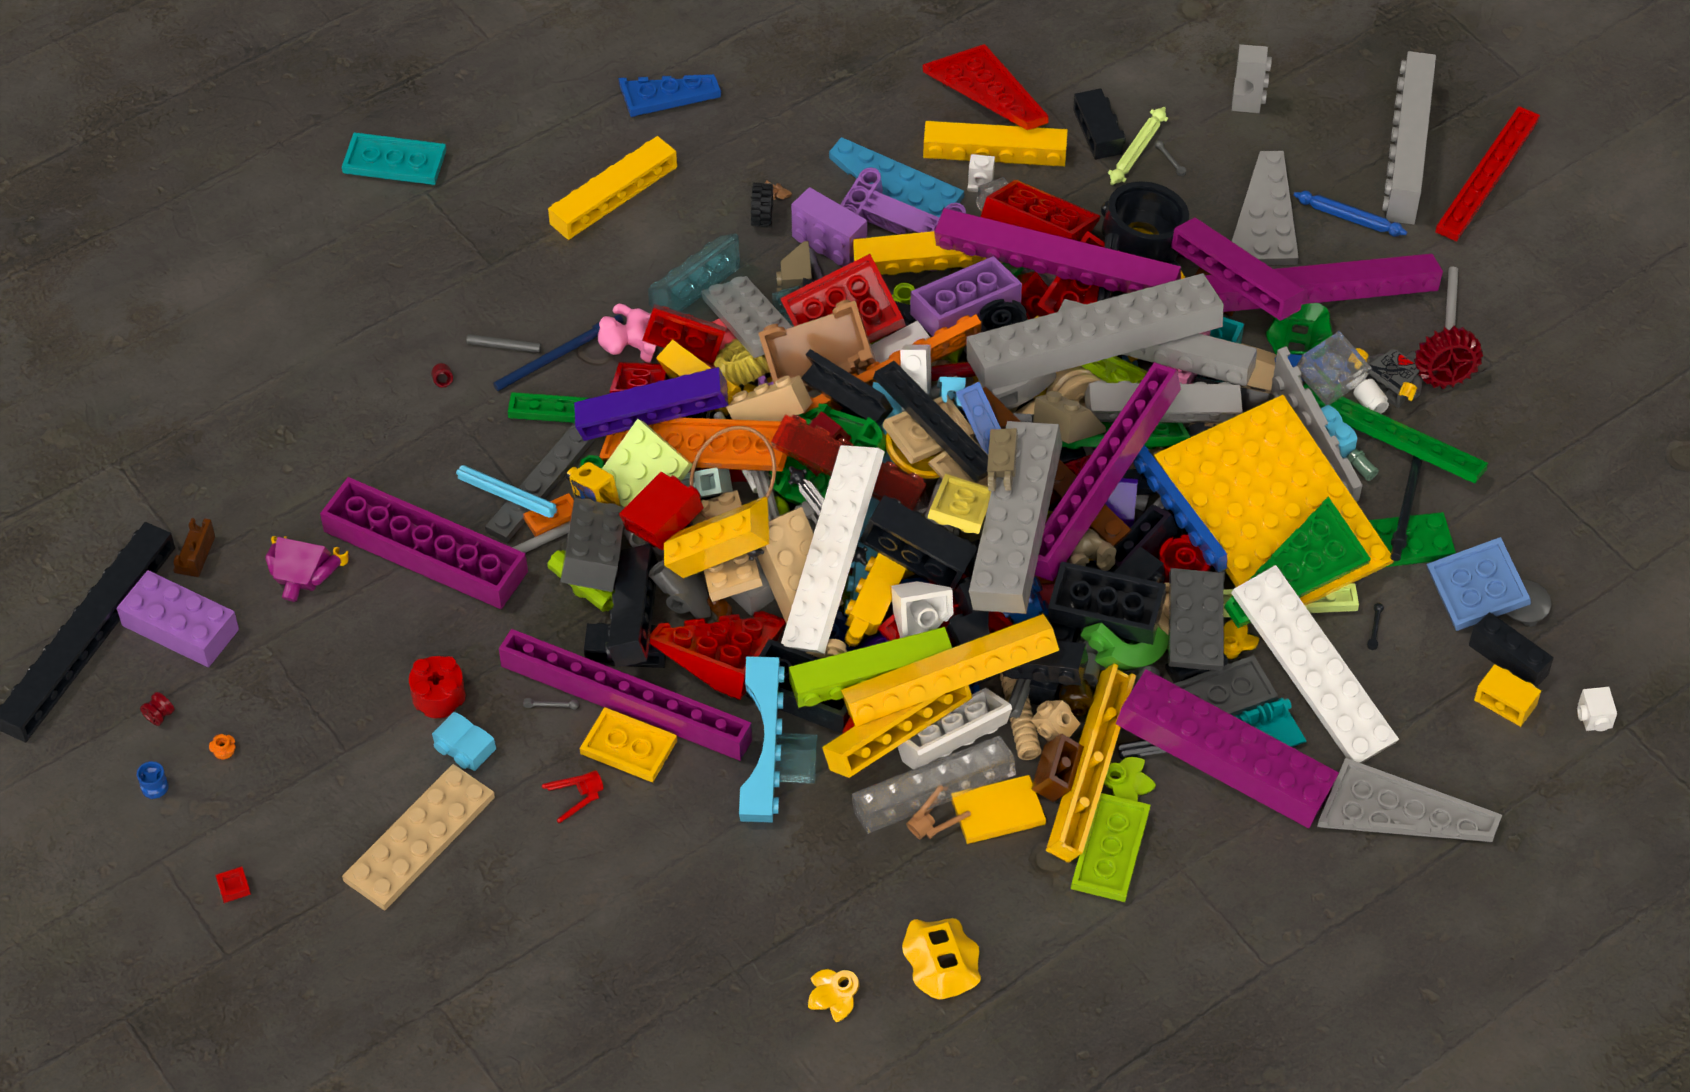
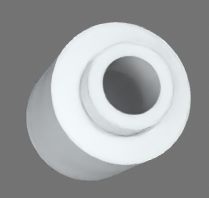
[1353,379,1389,414]

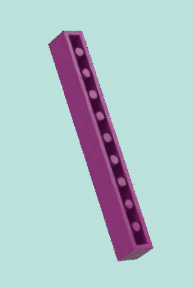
[934,208,1181,293]
[1205,254,1443,312]
[1035,362,1181,581]
[499,629,752,761]

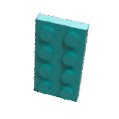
[342,132,447,185]

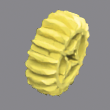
[714,339,770,386]

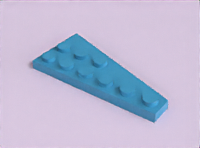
[829,137,964,217]

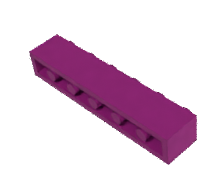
[1171,217,1305,321]

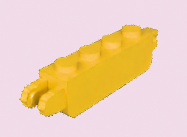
[844,553,906,647]

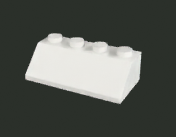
[898,688,1012,770]

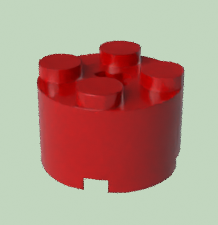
[1159,535,1211,583]
[409,656,466,718]

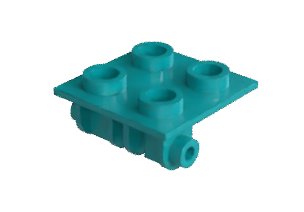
[1234,698,1306,747]

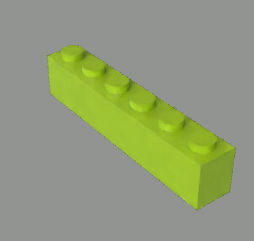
[789,627,952,708]

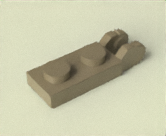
[987,428,1018,491]

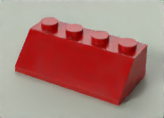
[1030,231,1105,318]

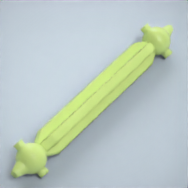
[1108,107,1168,185]

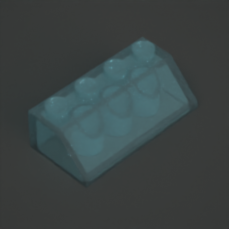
[648,233,740,312]

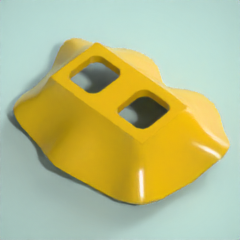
[902,918,981,1000]

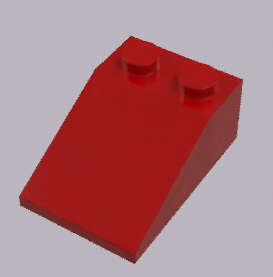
[610,362,667,393]

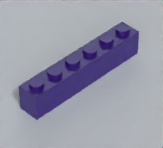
[574,367,729,441]

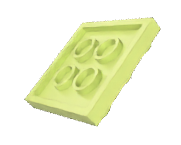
[602,419,693,507]

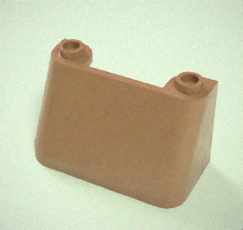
[758,300,876,392]

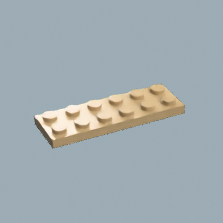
[692,490,763,602]
[342,764,495,911]

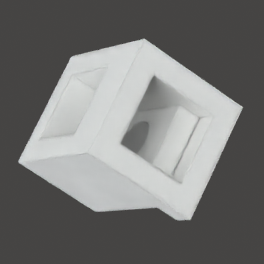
[967,154,995,193]

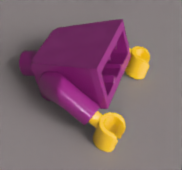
[265,536,349,602]

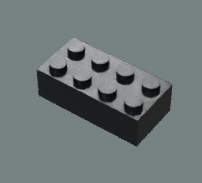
[859,495,977,593]
[1048,561,1166,645]
[746,639,850,734]

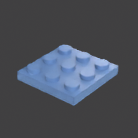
[1427,537,1531,631]

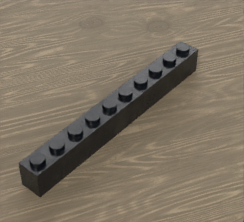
[0,522,175,743]

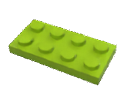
[1071,793,1151,902]

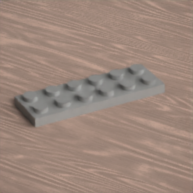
[701,276,792,358]

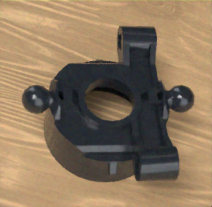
[1101,181,1189,266]

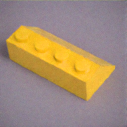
[664,496,770,578]

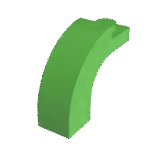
[1080,623,1169,671]

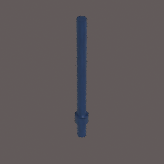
[493,314,624,391]

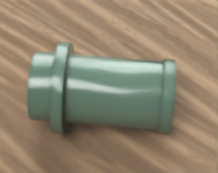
[1347,449,1379,481]

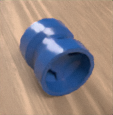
[136,761,169,799]

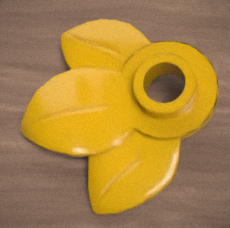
[1223,620,1259,659]
[808,969,859,1022]

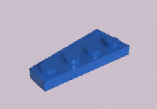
[618,74,721,117]

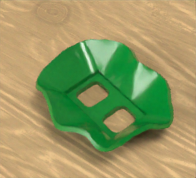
[1266,303,1333,357]

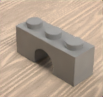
[1232,44,1272,113]

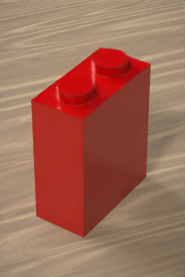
[619,472,704,550]

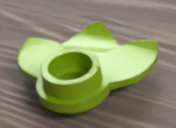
[1104,757,1156,801]

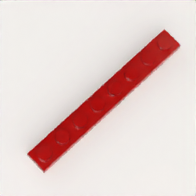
[1435,106,1540,242]

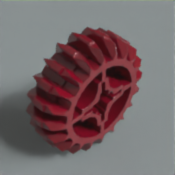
[1414,326,1483,389]

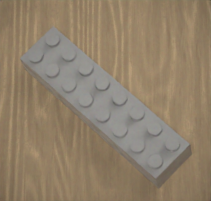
[1382,51,1436,225]
[969,421,1062,614]

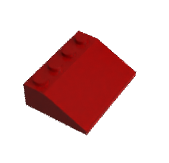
[981,180,1101,241]
[780,254,906,344]

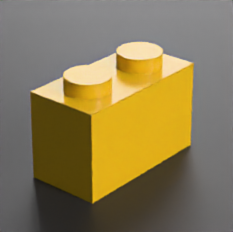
[1474,664,1541,727]

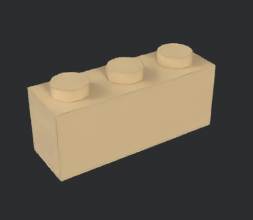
[726,375,813,421]

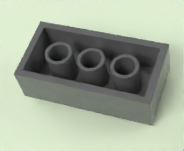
[560,498,625,592]

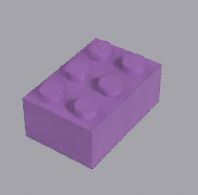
[791,187,867,267]

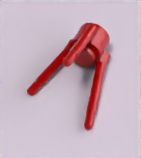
[542,770,604,823]

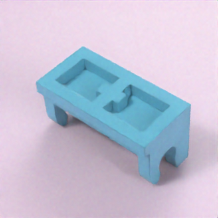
[937,377,966,410]

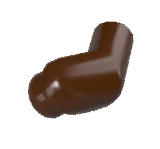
[707,596,732,622]

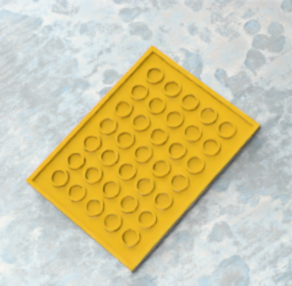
[1153,395,1393,606]

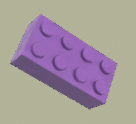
[910,256,1022,337]
[117,570,239,668]

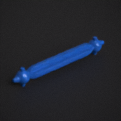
[1294,191,1407,237]

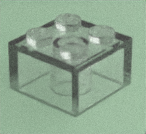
[1297,331,1372,406]

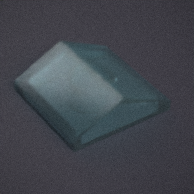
[761,733,818,783]

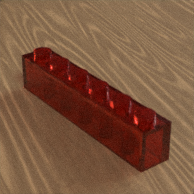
[771,414,926,511]

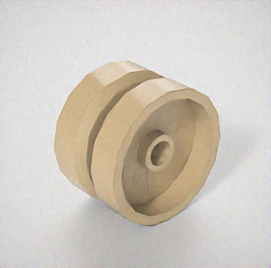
[1046,366,1102,407]

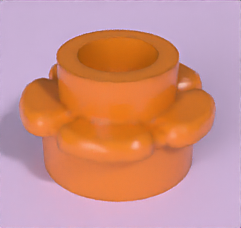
[209,734,236,759]

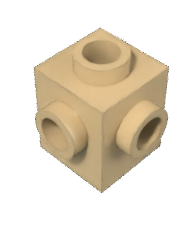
[1031,700,1080,742]

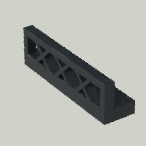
[801,349,894,426]

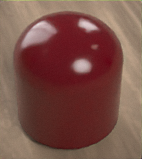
[431,363,453,388]

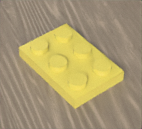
[928,474,991,534]

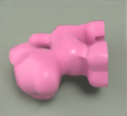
[598,303,656,363]

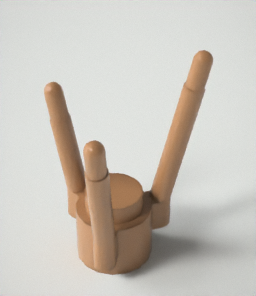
[906,785,971,839]

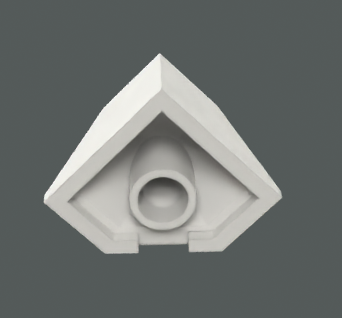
[891,581,953,638]

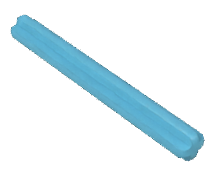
[456,465,558,518]

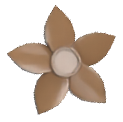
[765,180,792,200]

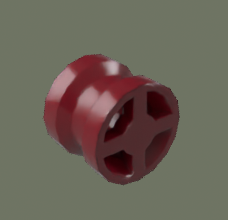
[140,692,175,726]

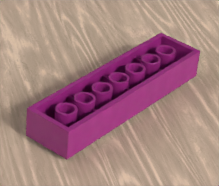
[320,477,528,609]
[1116,669,1339,829]

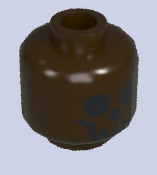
[1057,679,1093,717]

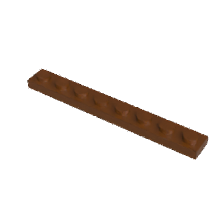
[983,387,1131,547]

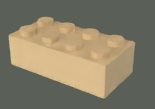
[757,507,844,624]

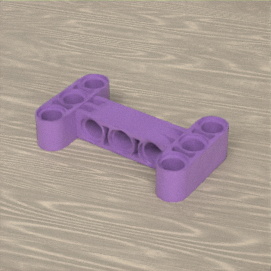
[840,167,966,271]

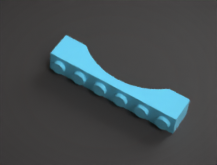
[739,656,785,822]

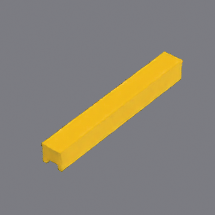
[1046,663,1136,863]

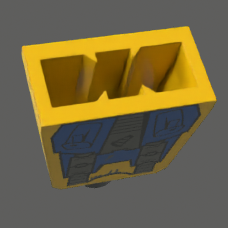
[566,462,621,506]

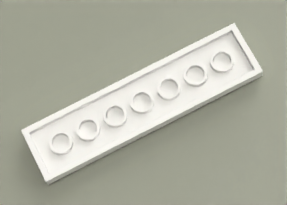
[781,445,885,654]
[1231,565,1399,763]

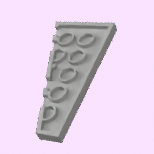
[1232,151,1299,265]
[1270,346,1362,502]
[1317,758,1502,842]

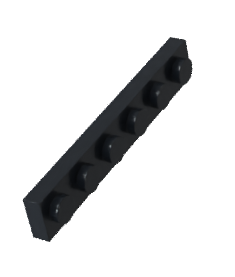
[873,361,988,483]

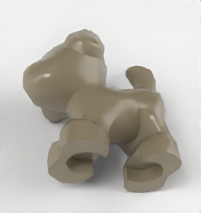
[1067,528,1116,571]

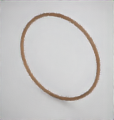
[689,426,776,520]

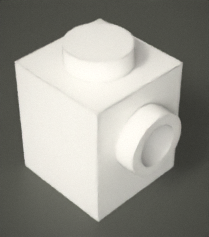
[1577,687,1617,731]

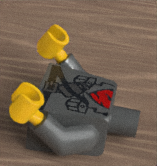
[1349,348,1422,408]

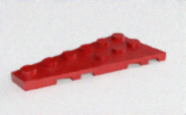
[923,44,1048,130]

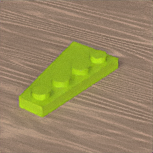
[1081,356,1148,383]

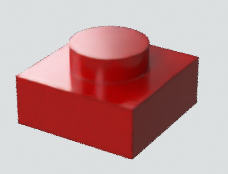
[215,867,251,903]

